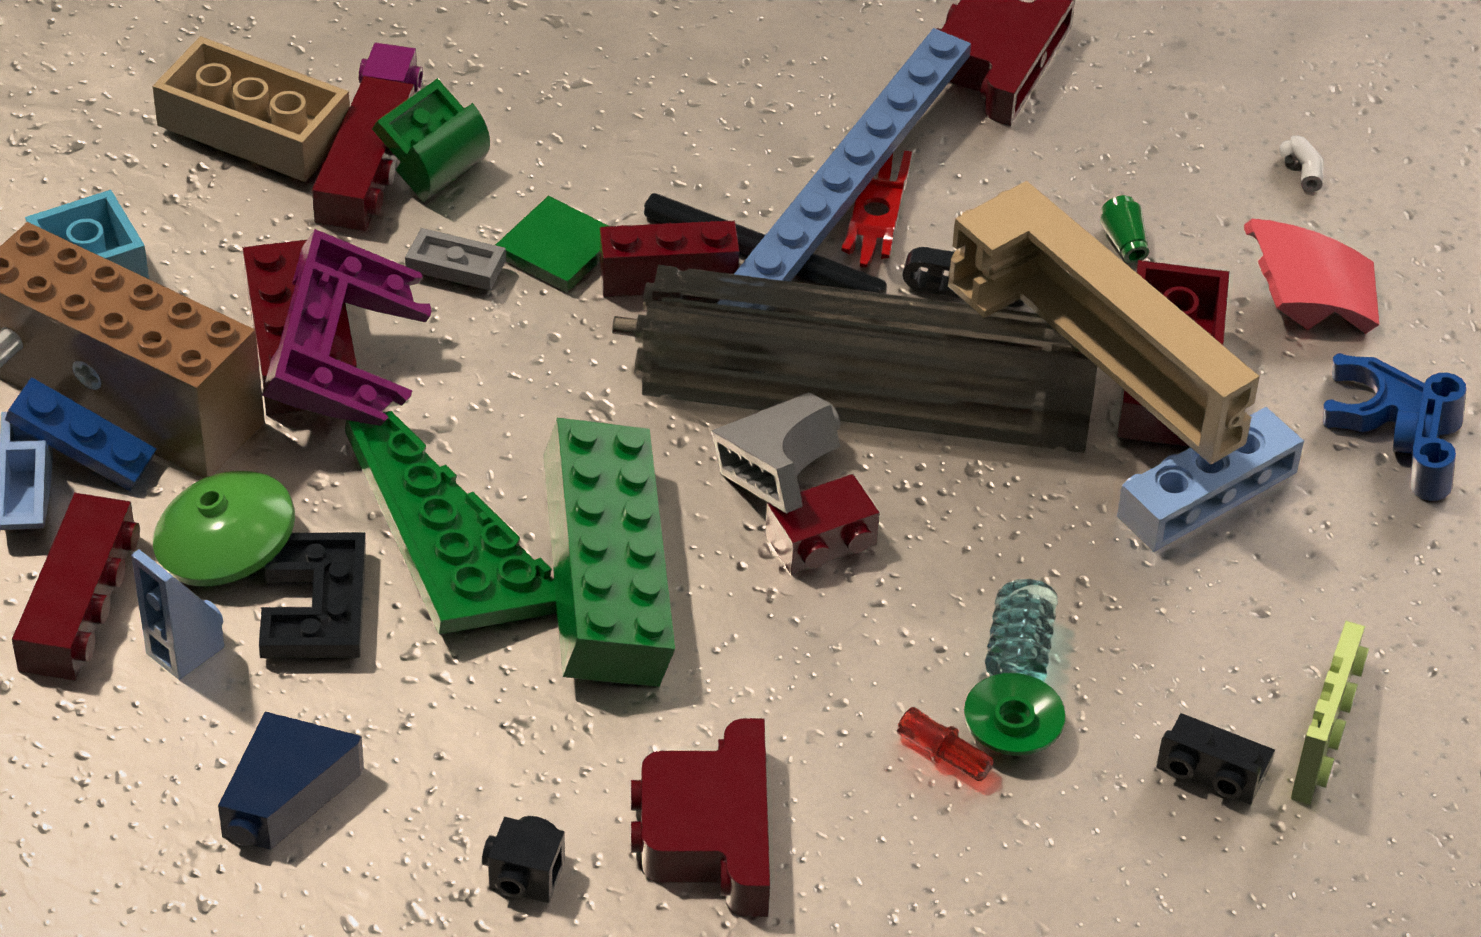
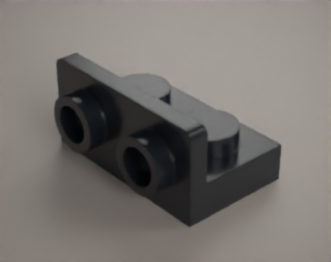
[1156,713,1275,805]

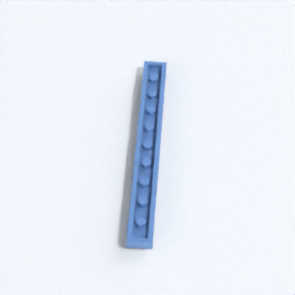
[713,28,971,329]

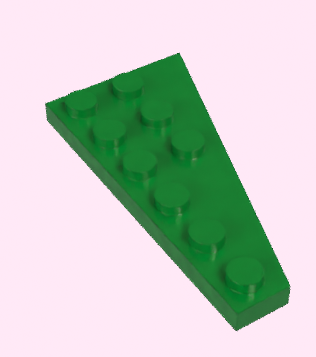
[345,411,557,634]

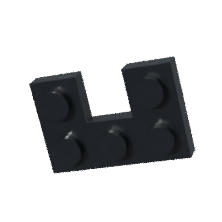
[258,532,366,658]

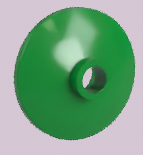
[964,673,1065,756]

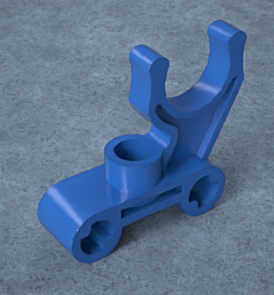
[1323,353,1467,501]

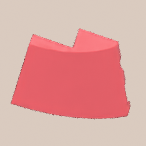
[1244,218,1379,334]

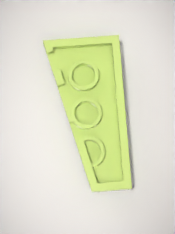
[1291,621,1369,805]

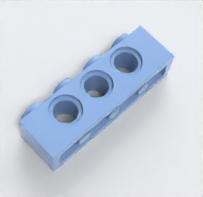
[1117,407,1304,552]

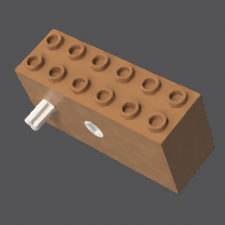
[0,222,265,478]

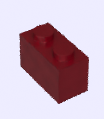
[765,474,880,575]

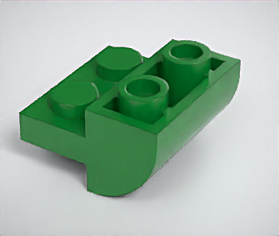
[372,78,490,203]

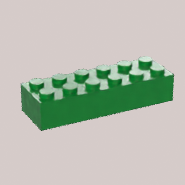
[543,417,675,687]

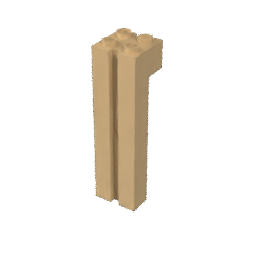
[948,181,1260,465]

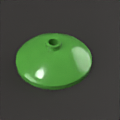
[153,471,295,586]

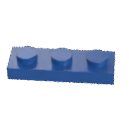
[5,377,156,492]

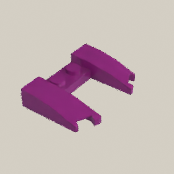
[262,229,432,426]

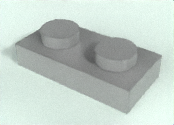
[405,228,506,291]

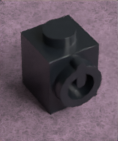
[482,816,565,903]

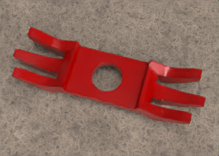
[841,150,912,267]

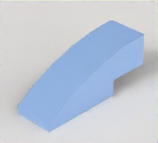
[0,412,53,530]

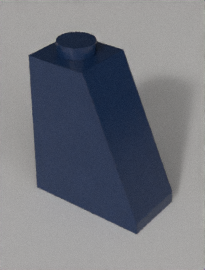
[218,711,364,850]

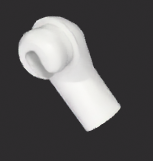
[1279,135,1324,192]

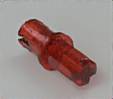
[896,707,994,781]

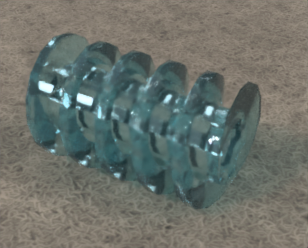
[985,579,1058,682]

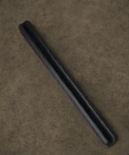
[644,193,887,305]

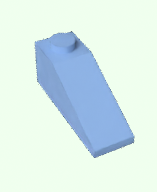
[131,549,224,680]

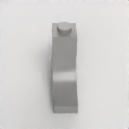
[711,392,840,513]

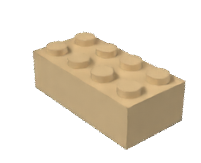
[152,36,350,182]

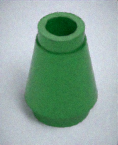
[1100,195,1149,263]

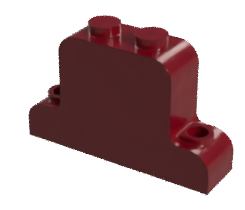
[936,0,1075,126]
[631,718,770,917]

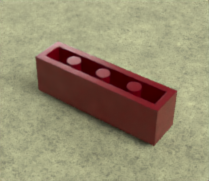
[312,76,414,232]
[12,492,140,681]

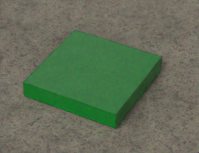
[495,195,609,293]

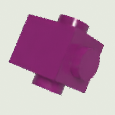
[358,42,423,92]

